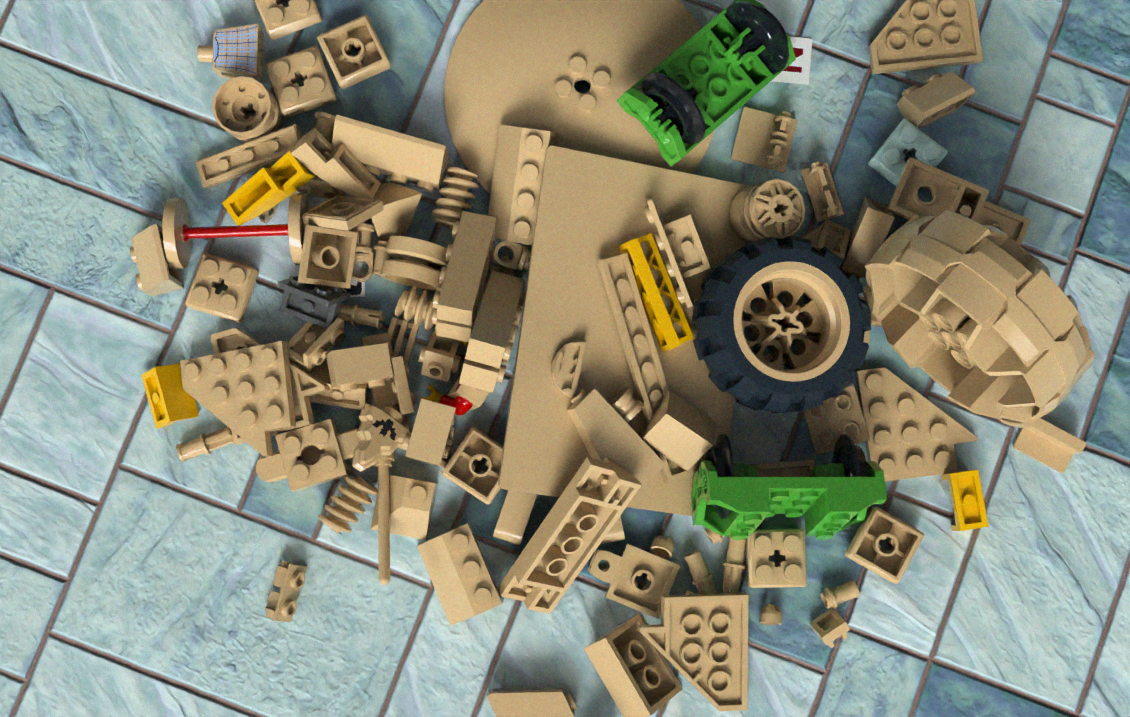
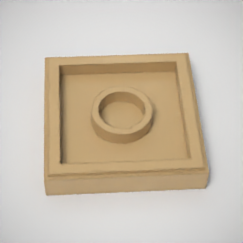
[302,194,384,231]

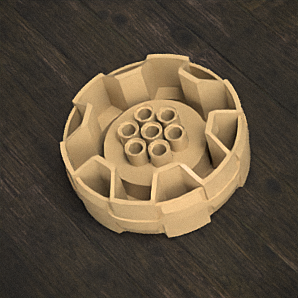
[862,210,1095,428]

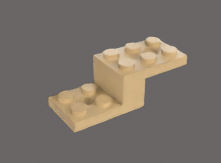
[886,157,1031,246]

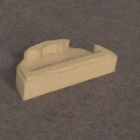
[551,340,587,398]

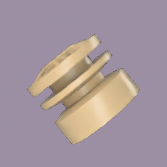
[212,76,283,143]
[729,179,805,243]

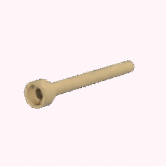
[375,451,395,585]

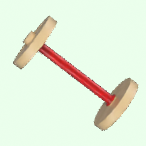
[162,194,309,269]

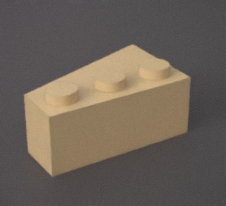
[402,398,456,468]

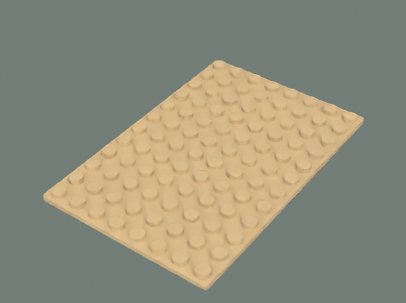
[498,145,751,516]

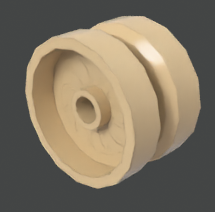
[380,236,448,291]

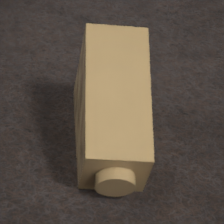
[840,197,895,280]
[487,688,578,717]

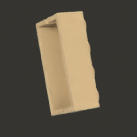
[432,211,496,342]
[459,271,525,393]

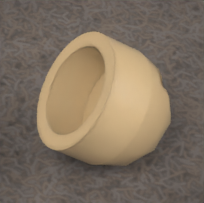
[650,534,674,559]
[759,604,782,625]

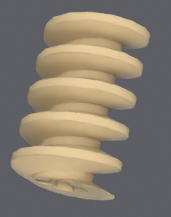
[432,167,479,229]
[394,285,437,333]
[317,471,378,535]

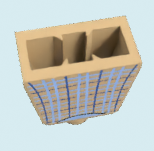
[197,24,264,83]

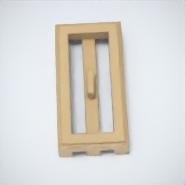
[387,317,420,365]

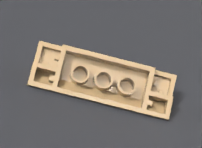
[497,457,642,614]

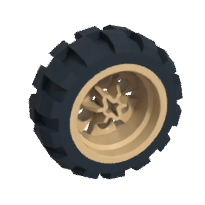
[691,236,871,414]

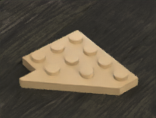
[855,367,977,482]

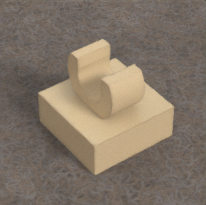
[809,608,850,648]

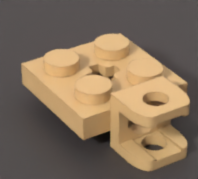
[588,543,680,619]

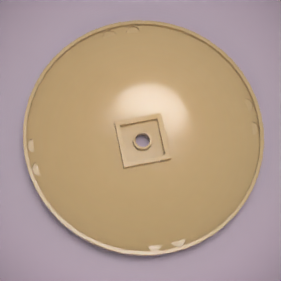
[444,0,714,194]

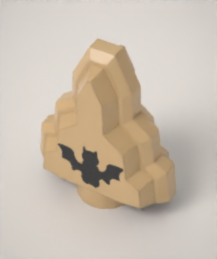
[352,404,409,472]

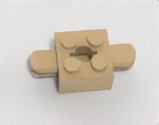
[256,419,359,492]

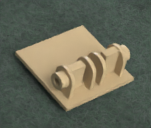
[731,107,797,173]
[803,385,871,455]

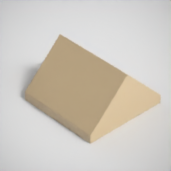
[641,390,716,471]

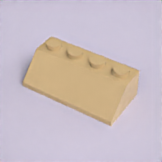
[332,114,450,192]
[488,124,556,245]

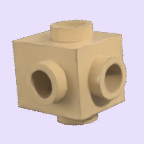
[418,332,461,382]

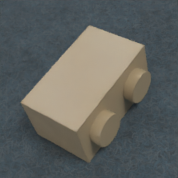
[326,343,393,392]

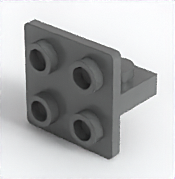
[277,276,351,329]

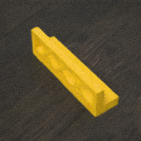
[619,233,694,352]

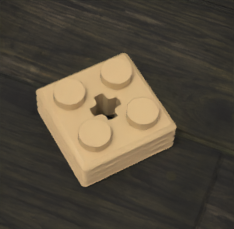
[254,0,322,40]
[317,14,391,89]
[265,46,337,118]
[185,253,259,323]
[442,427,503,505]
[845,506,924,584]
[745,529,807,588]

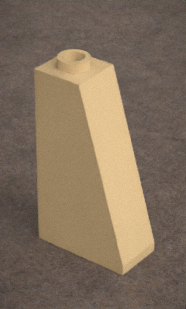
[567,388,666,499]

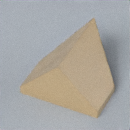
[371,182,422,241]
[800,220,851,260]

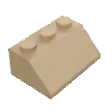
[417,523,503,626]
[584,614,683,717]

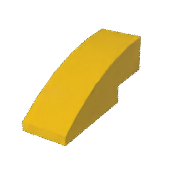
[222,151,315,226]

